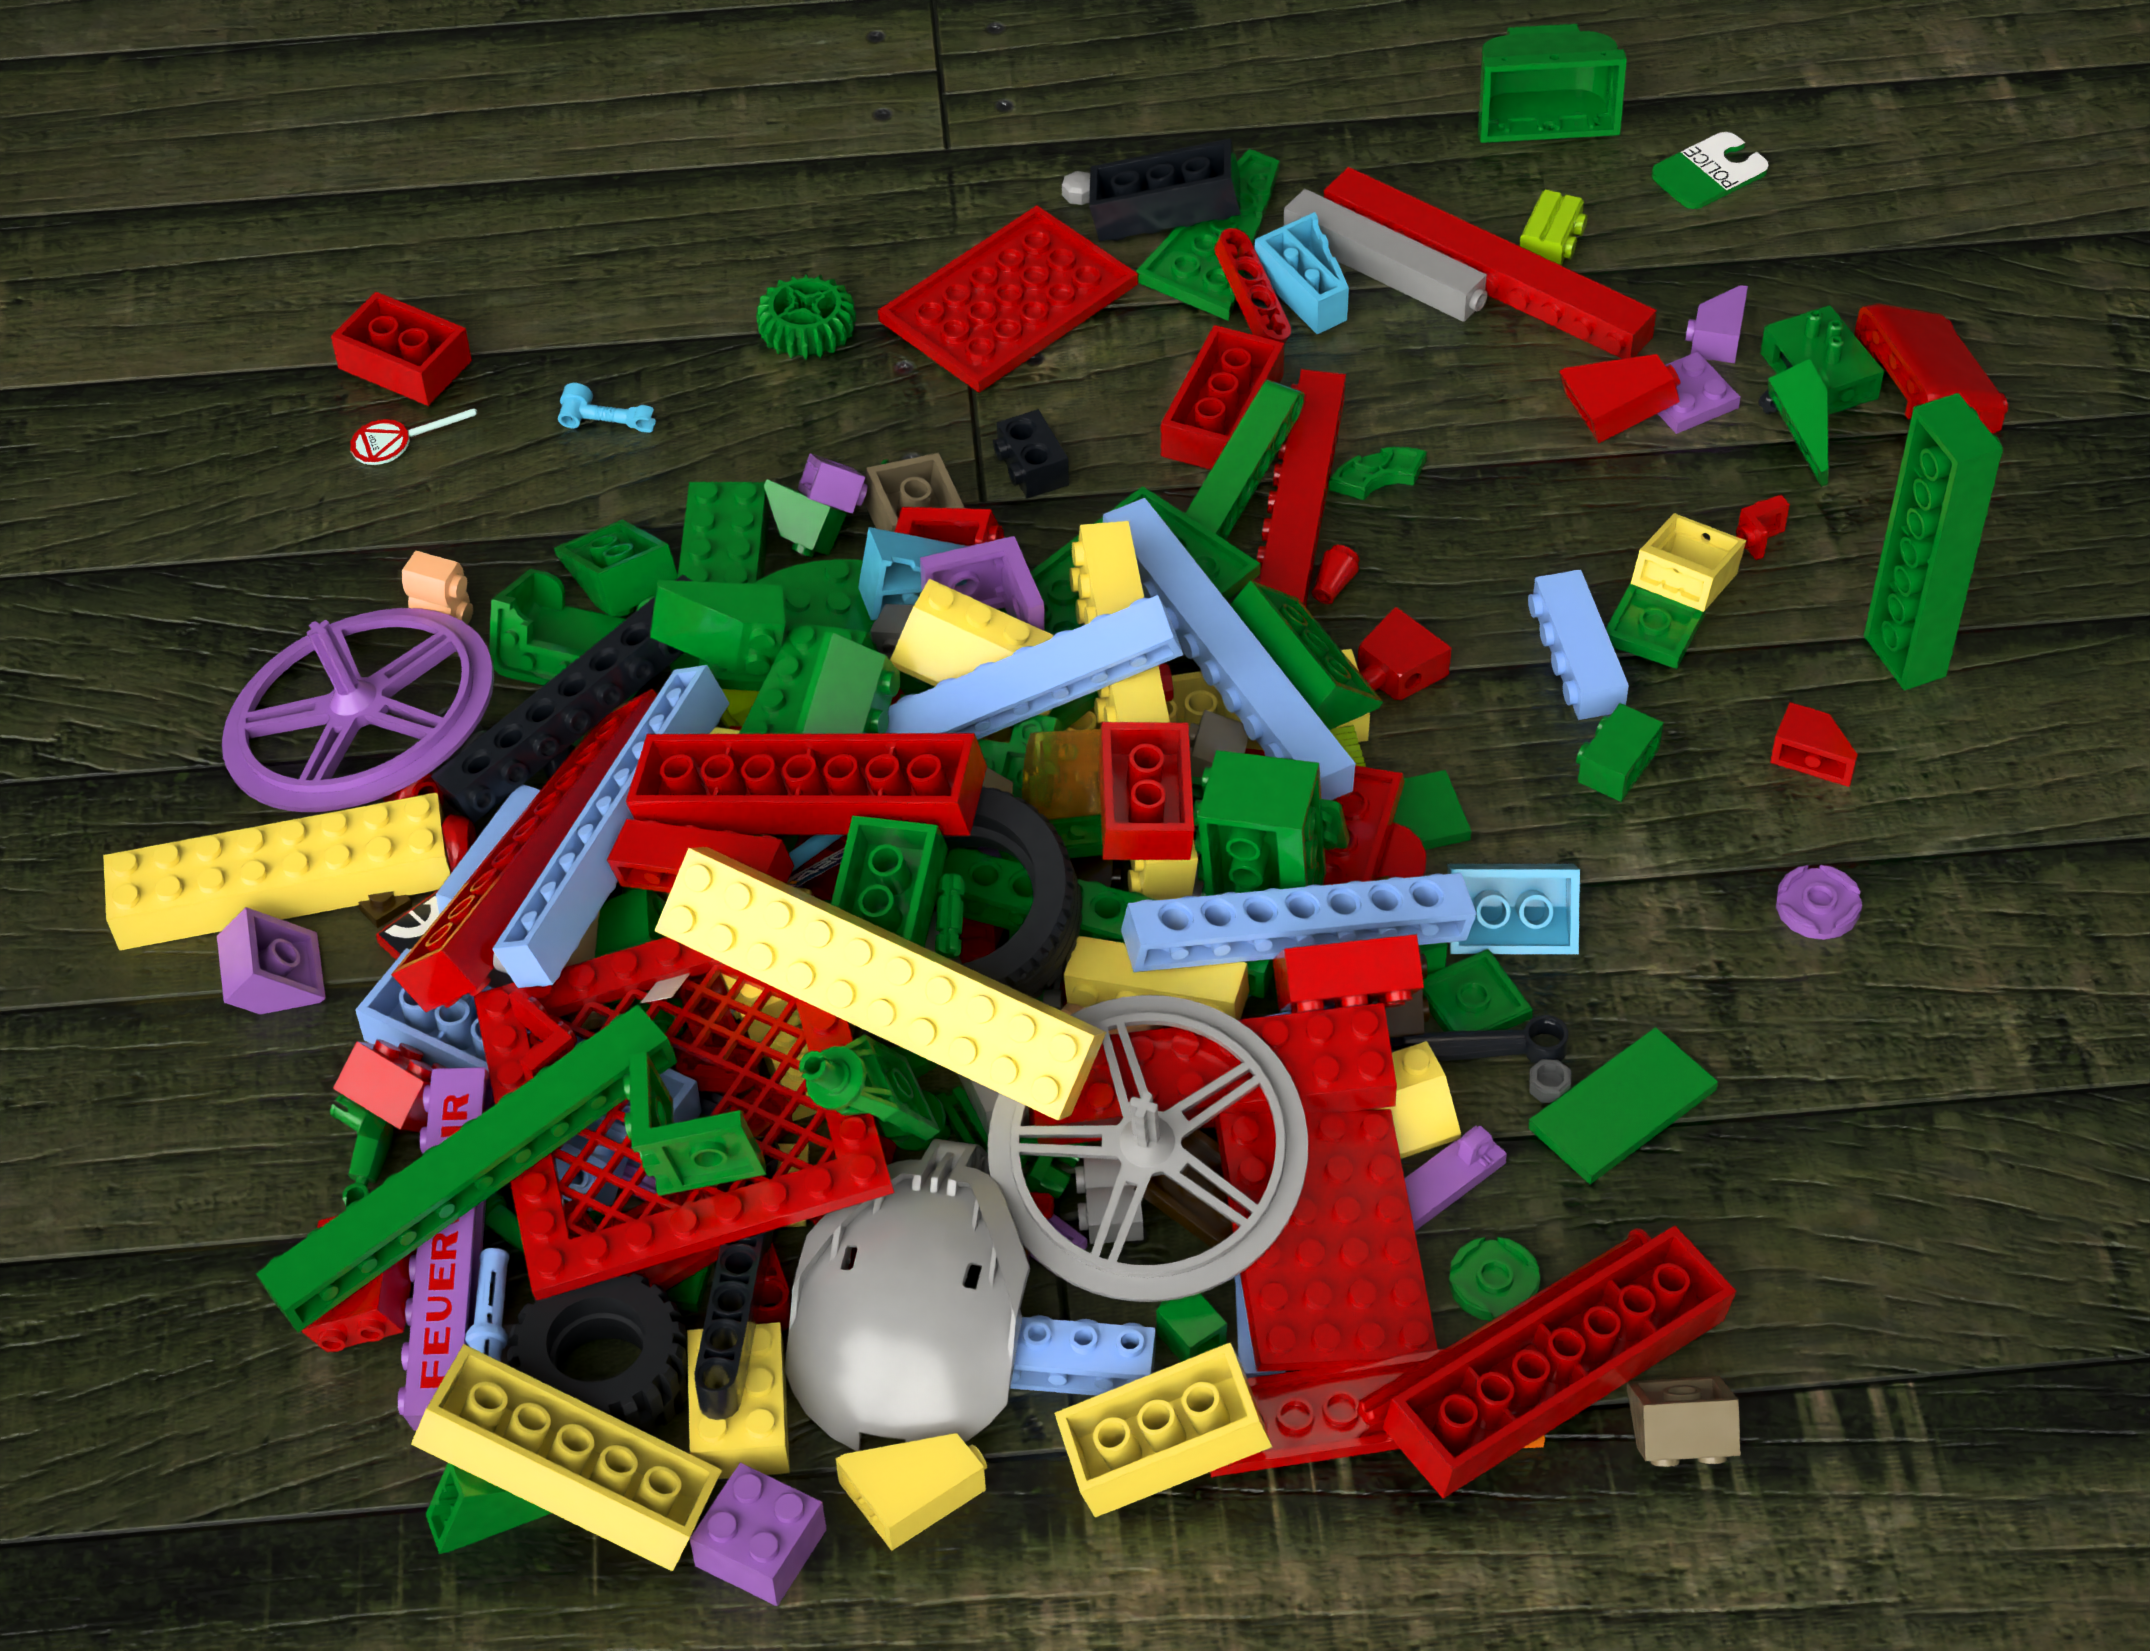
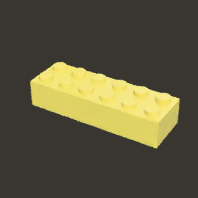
[411,1344,722,1572]

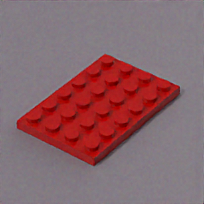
[878,205,1138,393]
[1215,1109,1438,1372]

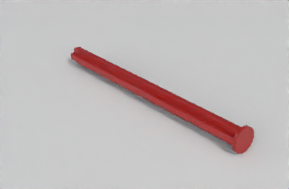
[1357,1228,1651,1425]

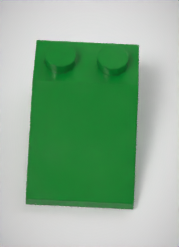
[554,519,678,617]
[650,580,785,676]

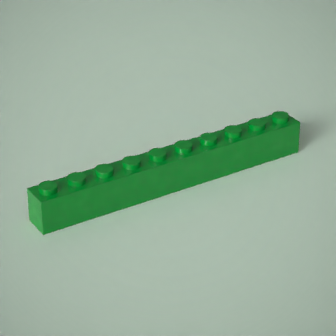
[256,1004,677,1333]

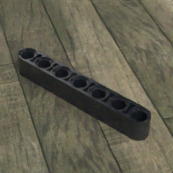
[694,1136,782,1420]

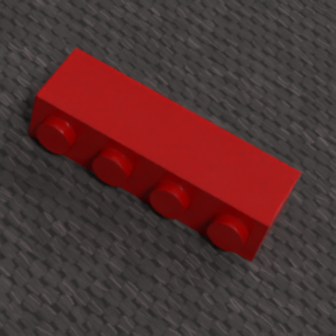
[607,819,794,893]

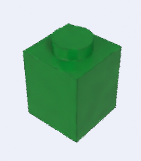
[1156,1293,1227,1362]

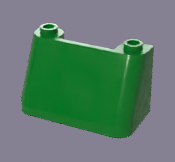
[489,569,655,702]

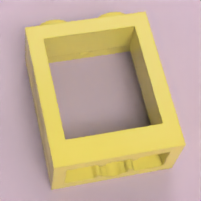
[1631,513,1746,612]

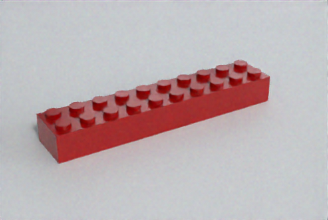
[391,689,657,1012]

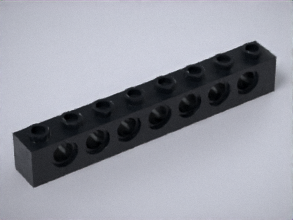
[431,574,692,824]

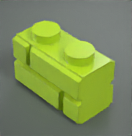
[1520,189,1588,266]

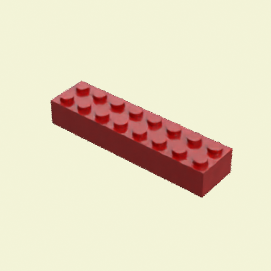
[626,733,987,836]
[1033,1003,1397,1145]
[1383,1225,1737,1499]

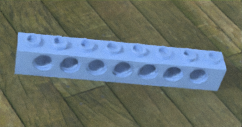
[1121,873,1477,972]

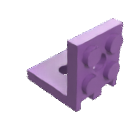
[920,536,1044,631]

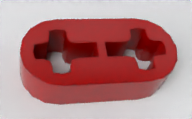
[676,1046,759,1093]

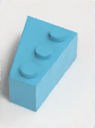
[1255,212,1349,334]
[858,527,968,620]

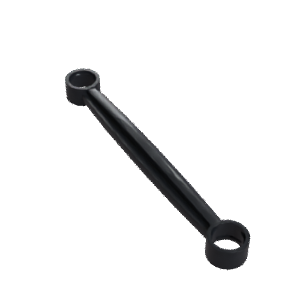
[1390,1015,1569,1064]

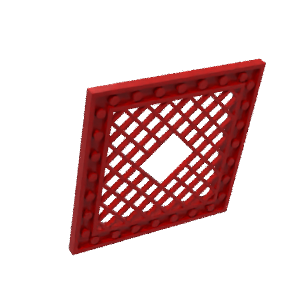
[474,893,895,1300]

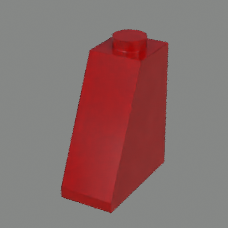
[1559,354,1681,443]

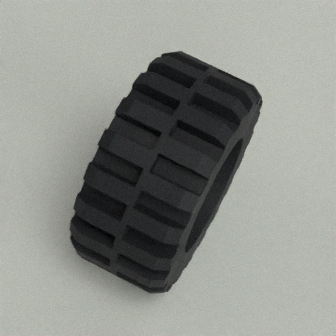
[507,1273,688,1436]

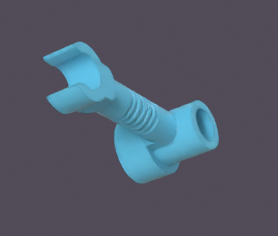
[558,383,656,433]

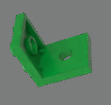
[623,1051,766,1196]

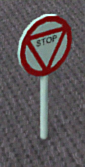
[350,409,477,465]

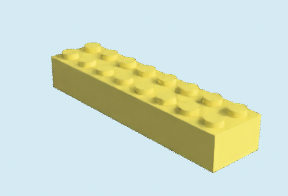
[103,793,451,951]

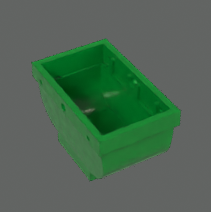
[1478,24,1627,143]

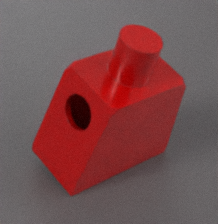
[1358,607,1452,700]

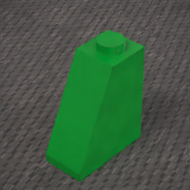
[425,1463,552,1554]

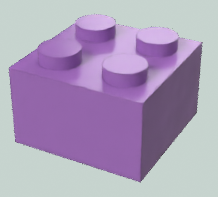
[689,1463,826,1606]

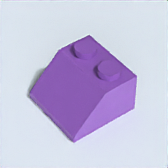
[217,907,326,1015]

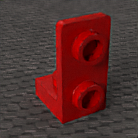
[508,989,578,1082]

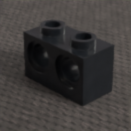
[993,409,1069,499]

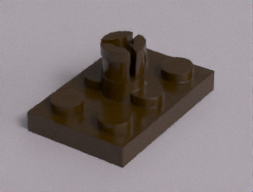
[1134,1129,1233,1248]

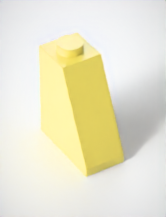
[836,1433,987,1551]

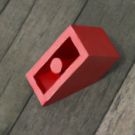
[1770,702,1858,787]

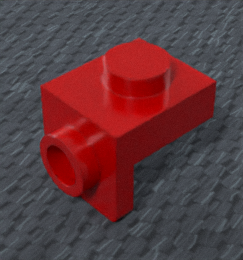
[1736,494,1790,560]

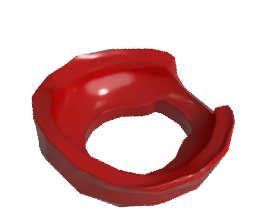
[442,814,477,873]

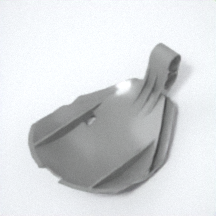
[784,1139,1031,1451]

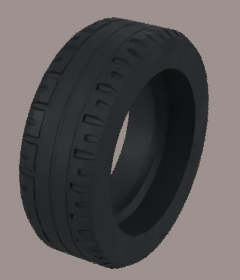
[942,786,1082,999]

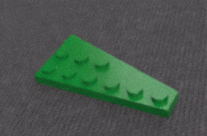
[1136,148,1280,321]

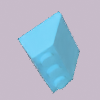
[1447,864,1580,954]

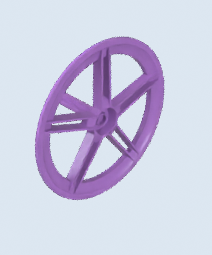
[222,608,494,812]

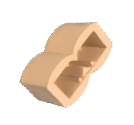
[402,550,473,625]

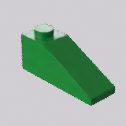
[1768,358,1831,487]

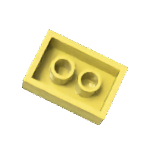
[687,1322,790,1479]

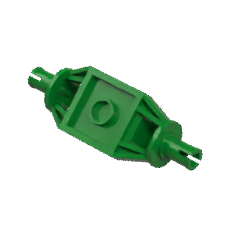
[799,1034,951,1151]

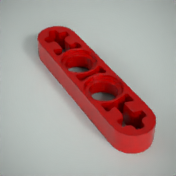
[1214,228,1291,343]

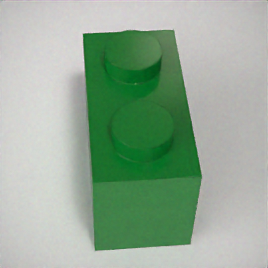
[1576,703,1664,802]

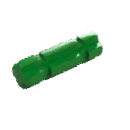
[935,873,965,958]

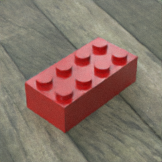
[1161,325,1285,470]

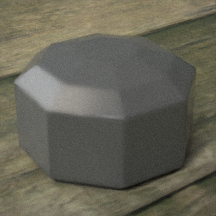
[1529,1059,1571,1103]

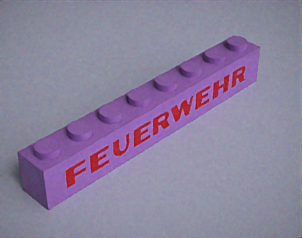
[398,1067,494,1430]

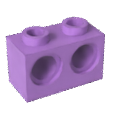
[797,453,867,514]

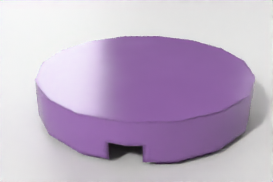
[1776,865,1862,940]

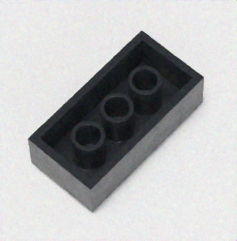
[1089,138,1241,242]

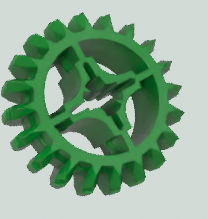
[756,273,856,360]

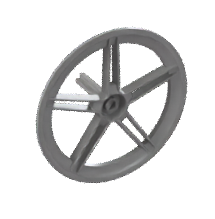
[988,995,1308,1302]

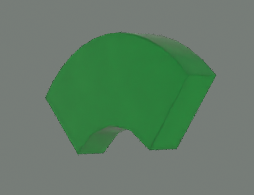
[1328,447,1427,500]

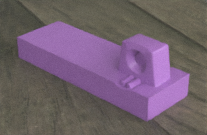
[1404,1126,1507,1231]

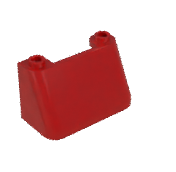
[1854,303,2008,434]

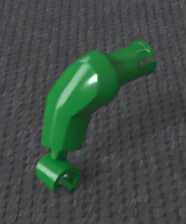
[330,1094,394,1208]

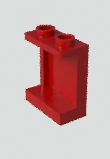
[894,507,1005,546]

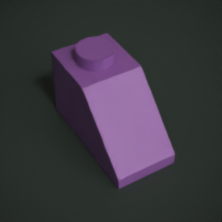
[1685,285,1748,363]

